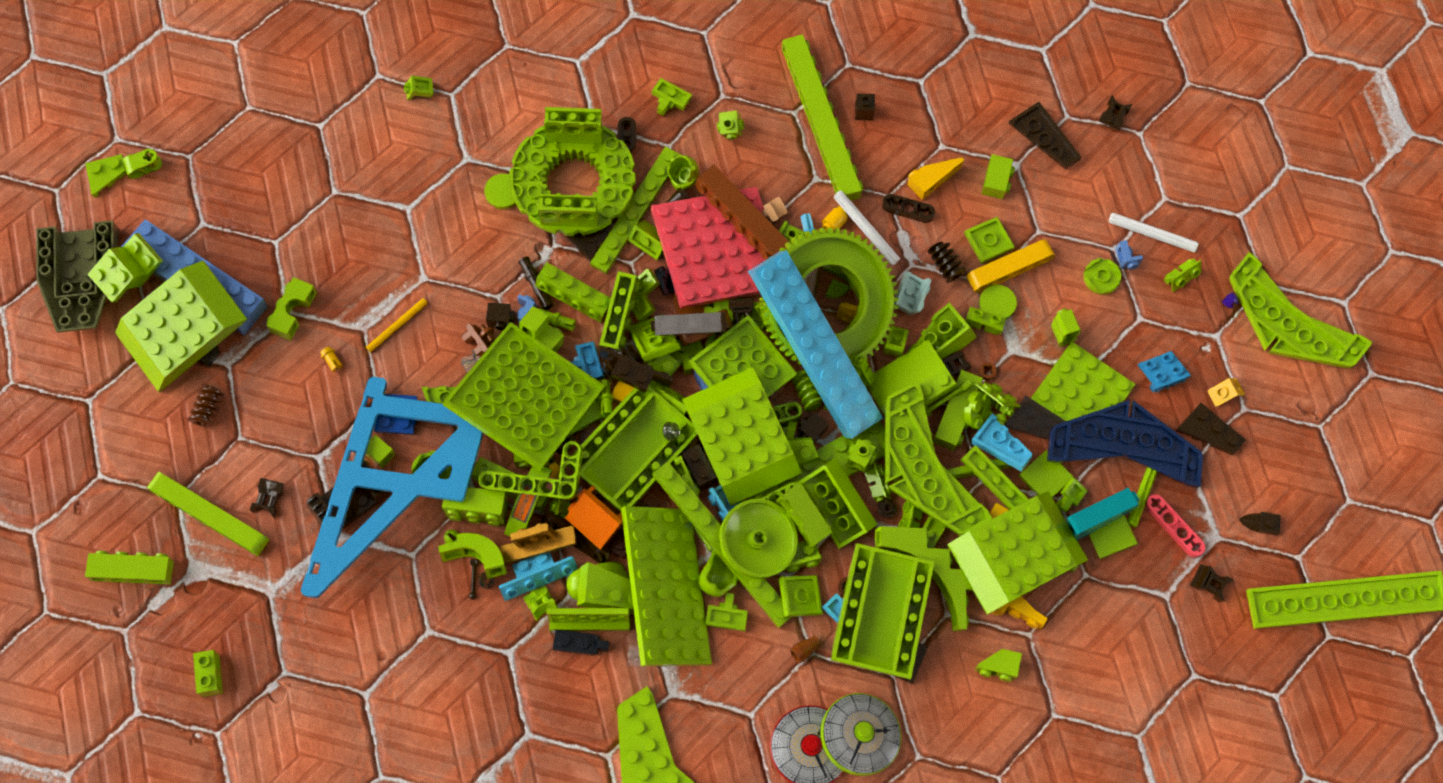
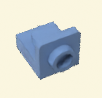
[1115,240,1143,270]
[517,294,537,322]

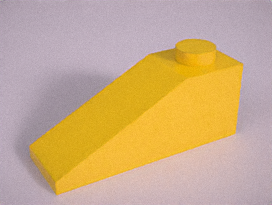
[907,157,964,200]

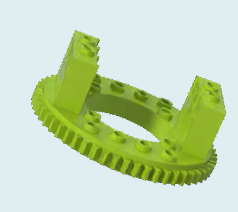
[754,228,898,365]

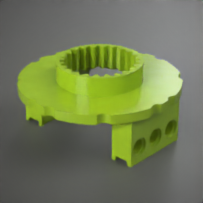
[509,107,636,236]

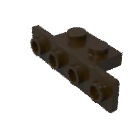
[600,347,673,393]
[541,510,611,563]

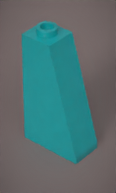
[1066,487,1139,541]

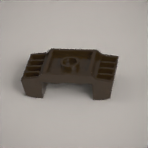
[306,460,391,529]

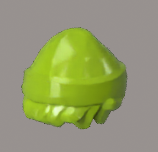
[667,155,699,190]

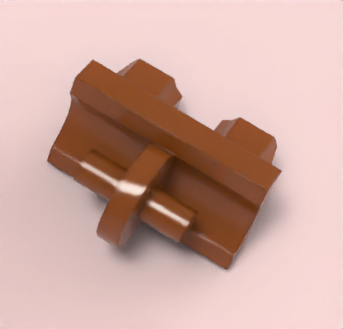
[461,322,495,358]

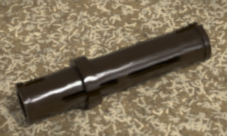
[518,256,553,310]

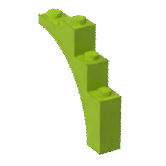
[875,526,972,632]

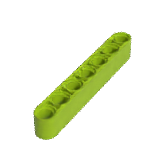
[147,472,270,556]

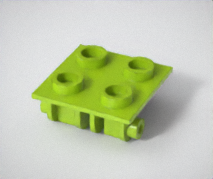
[975,382,1021,417]

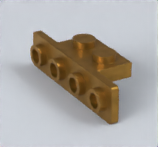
[500,523,577,565]

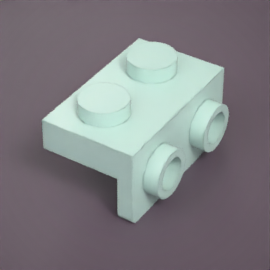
[894,271,931,315]

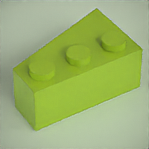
[775,482,832,548]

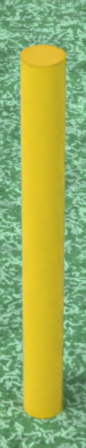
[366,298,428,353]

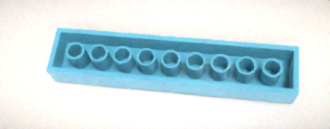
[748,250,883,439]

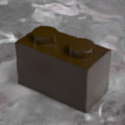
[681,444,717,492]

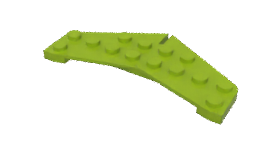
[1229,252,1372,369]
[885,381,992,535]
[617,686,694,783]

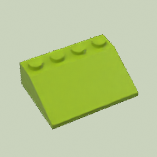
[869,340,958,416]

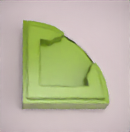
[825,279,850,299]

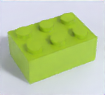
[442,487,509,527]

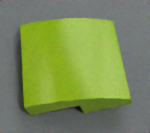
[1089,515,1138,559]

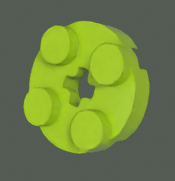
[964,391,993,430]

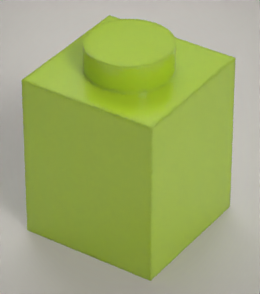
[365,435,395,468]

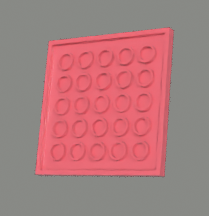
[651,187,765,309]

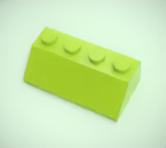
[797,458,878,549]

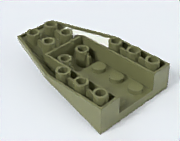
[36,220,119,333]

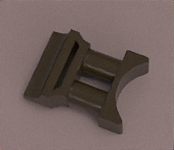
[1099,95,1132,130]
[729,298,754,328]
[250,478,285,518]
[1190,564,1234,602]

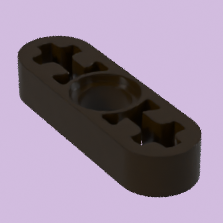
[882,194,935,223]

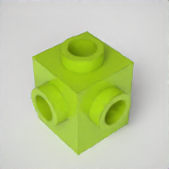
[717,110,744,140]
[847,439,877,472]

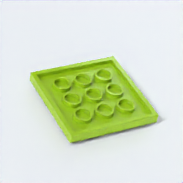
[688,315,797,398]
[1029,342,1135,423]

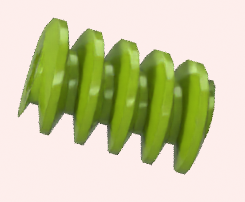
[792,369,823,412]

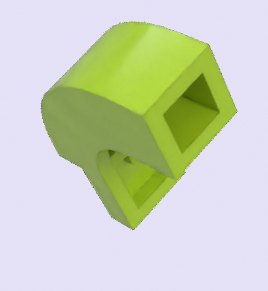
[438,533,507,579]

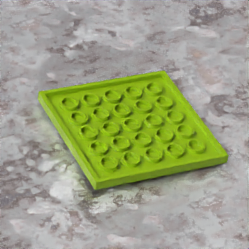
[443,322,605,471]

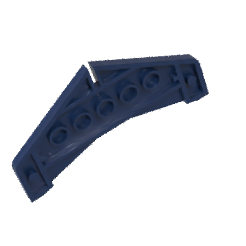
[1047,400,1203,488]

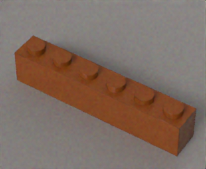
[695,165,790,260]

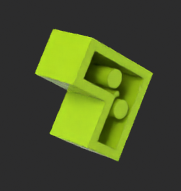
[519,306,564,352]

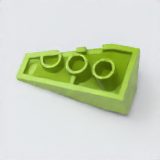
[908,302,977,360]

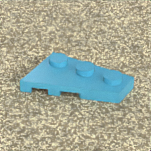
[971,413,1032,472]

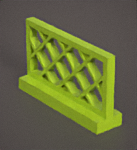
[547,608,630,631]

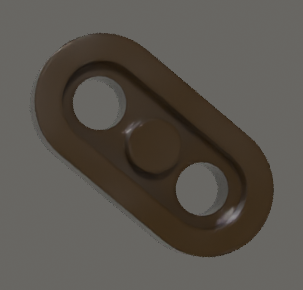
[618,117,636,153]

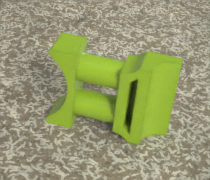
[523,585,558,621]

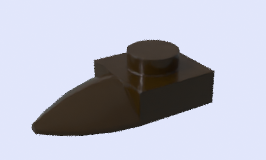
[1239,512,1281,536]

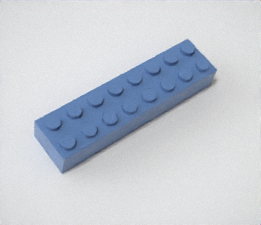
[121,219,268,336]

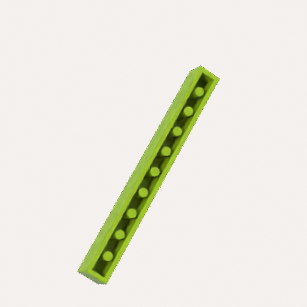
[782,34,863,201]

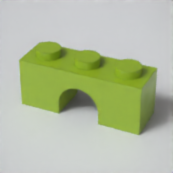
[266,277,317,341]

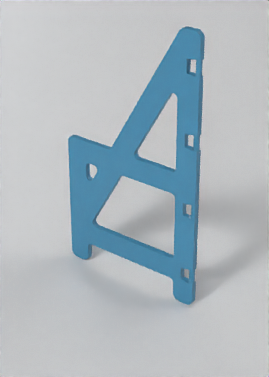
[301,377,484,598]

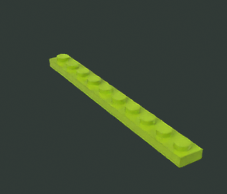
[652,461,791,628]

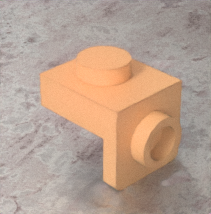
[762,197,788,222]

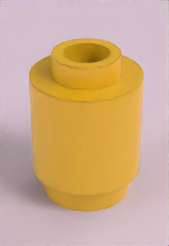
[822,206,849,231]

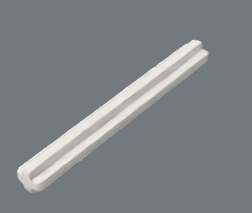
[834,191,900,265]
[1109,213,1199,252]

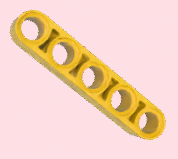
[966,239,1055,293]

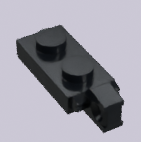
[552,630,610,656]

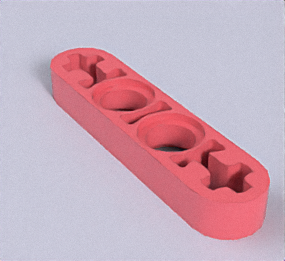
[1145,494,1206,558]

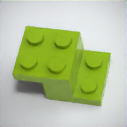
[88,233,163,303]

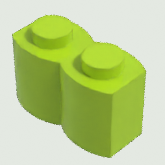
[1051,309,1081,347]

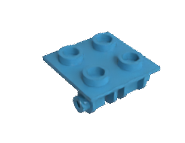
[1138,351,1191,393]

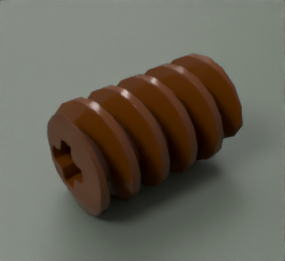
[187,384,225,427]

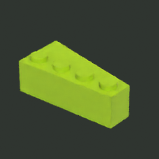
[577,562,634,614]

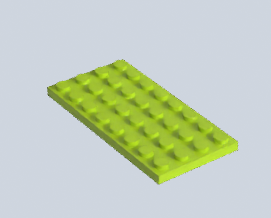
[621,506,712,666]

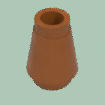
[790,636,821,663]

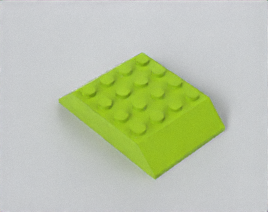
[115,261,248,392]
[682,367,802,506]
[568,386,698,512]
[947,491,1088,615]
[831,543,935,680]

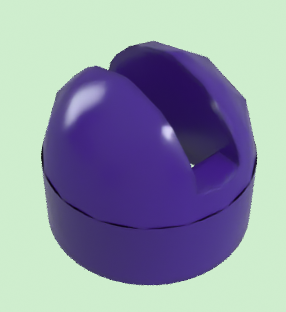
[1221,292,1239,308]

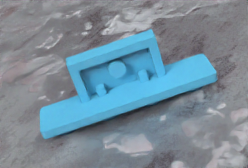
[499,552,578,601]

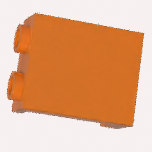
[565,485,623,550]

